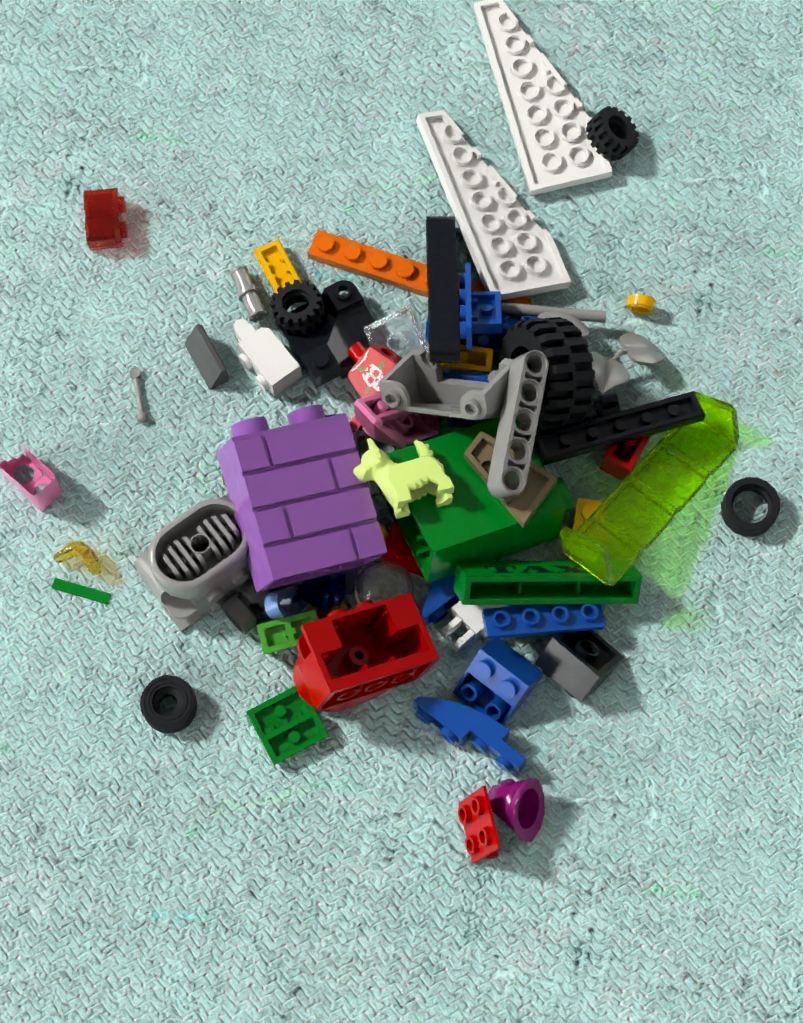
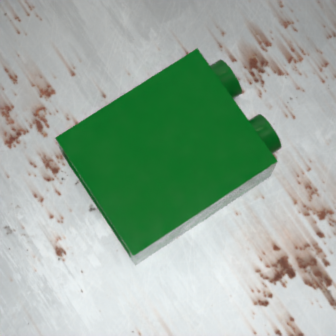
[378,418,572,584]

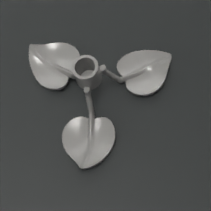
[537,311,665,394]

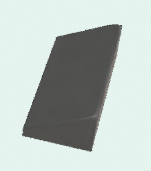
[185,323,229,389]

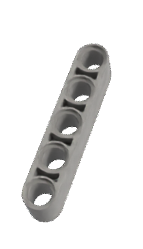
[487,350,549,499]

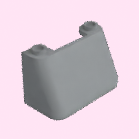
[378,348,524,420]

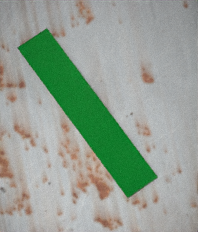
[52,578,111,604]

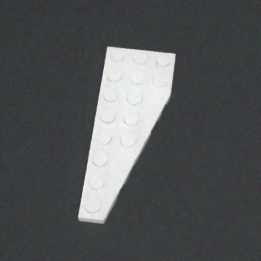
[474,0,612,196]
[416,110,571,300]

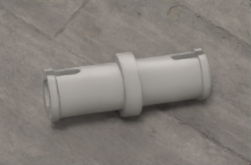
[230,265,267,322]

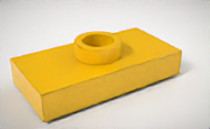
[253,239,302,294]

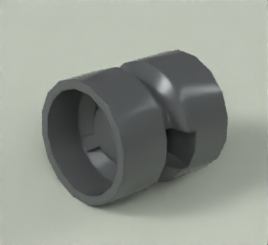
[220,579,268,635]

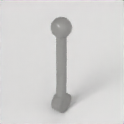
[129,368,148,423]

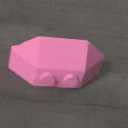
[354,393,440,448]

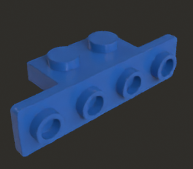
[459,263,502,350]
[482,604,606,639]

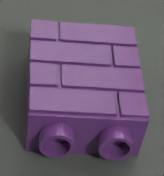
[216,405,388,593]

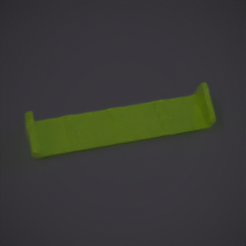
[560,391,739,586]

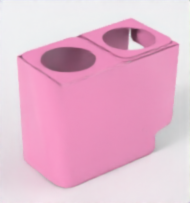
[0,445,64,512]

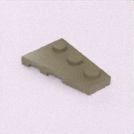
[464,430,558,529]

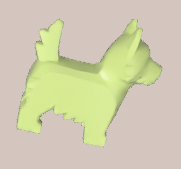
[353,438,454,519]

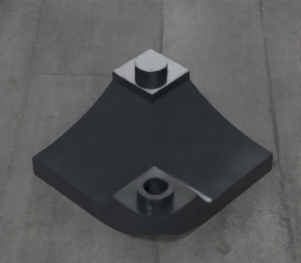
[275,280,392,388]

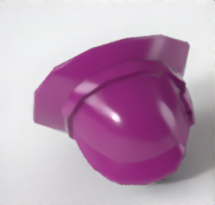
[488,777,545,842]

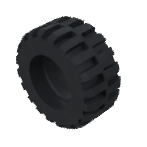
[497,317,595,434]

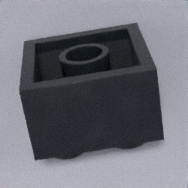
[535,630,624,703]

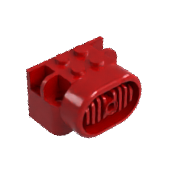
[293,592,440,712]

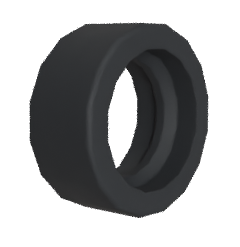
[721,477,780,537]

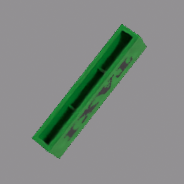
[453,561,642,605]

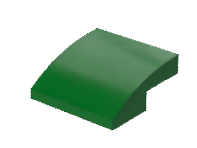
[246,686,329,765]

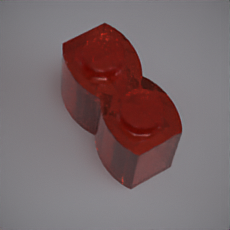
[84,188,128,251]

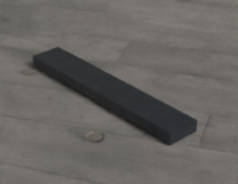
[534,391,706,466]

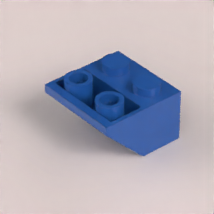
[453,638,544,726]

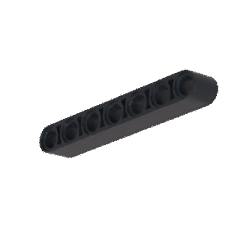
[426,216,460,363]

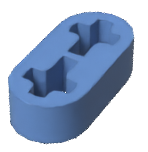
[264,584,307,619]

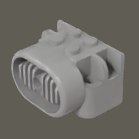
[134,494,252,633]

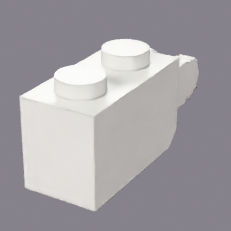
[233,318,302,397]

